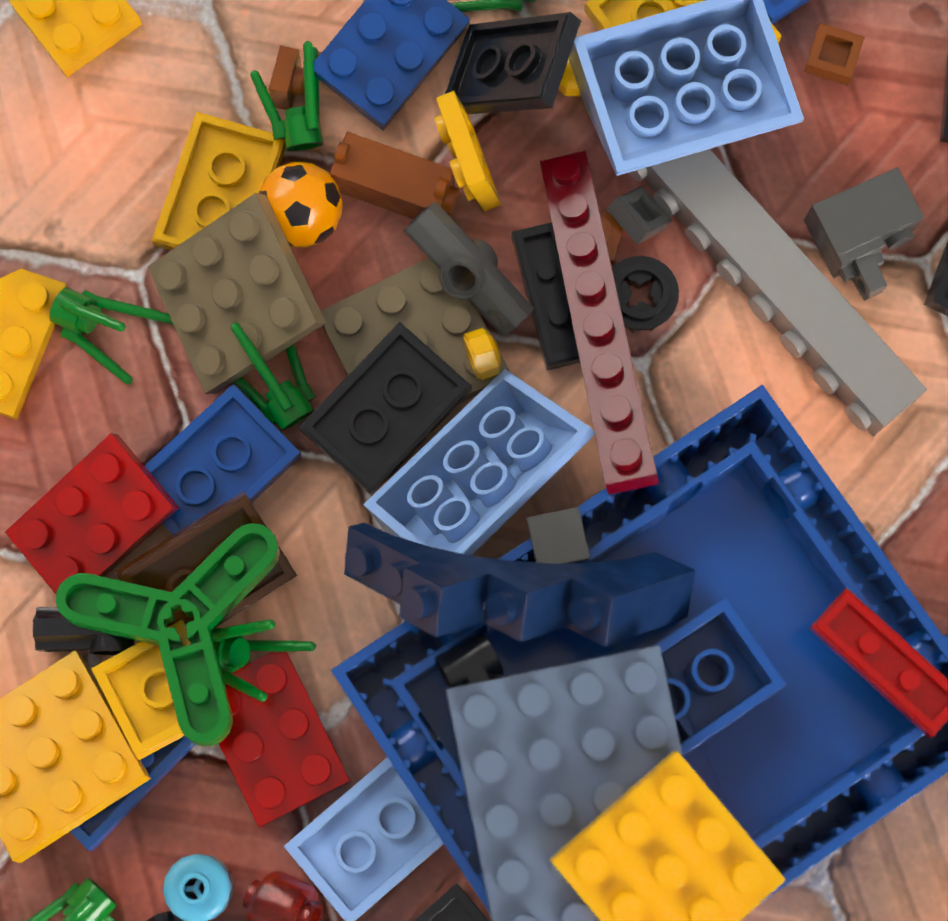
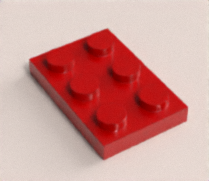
[5,433,180,594]
[218,652,351,828]

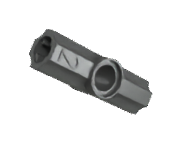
[403,201,534,336]

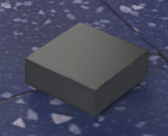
[606,186,672,245]
[526,507,590,563]

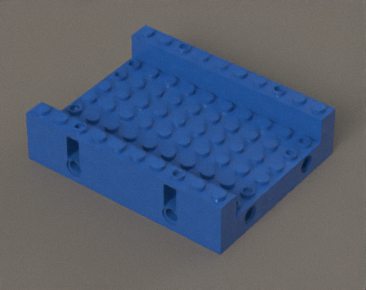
[331,384,948,914]

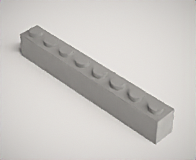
[629,149,927,437]

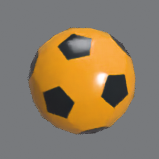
[259,161,343,248]

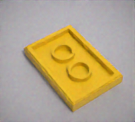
[151,111,286,251]

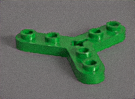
[55,523,280,747]

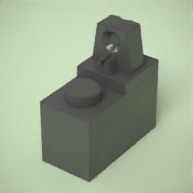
[804,167,924,301]

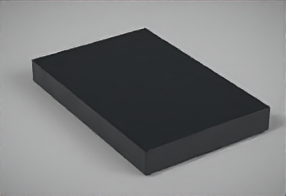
[445,12,581,114]
[299,322,472,496]

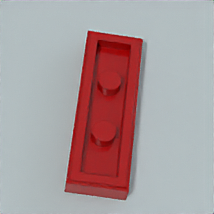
[809,588,948,738]

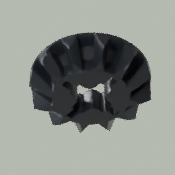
[612,256,679,332]

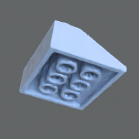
[569,0,804,176]
[363,369,595,555]

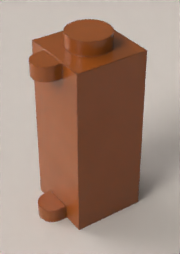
[330,131,460,219]

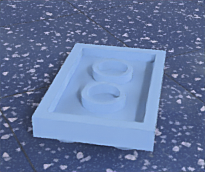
[284,757,444,921]

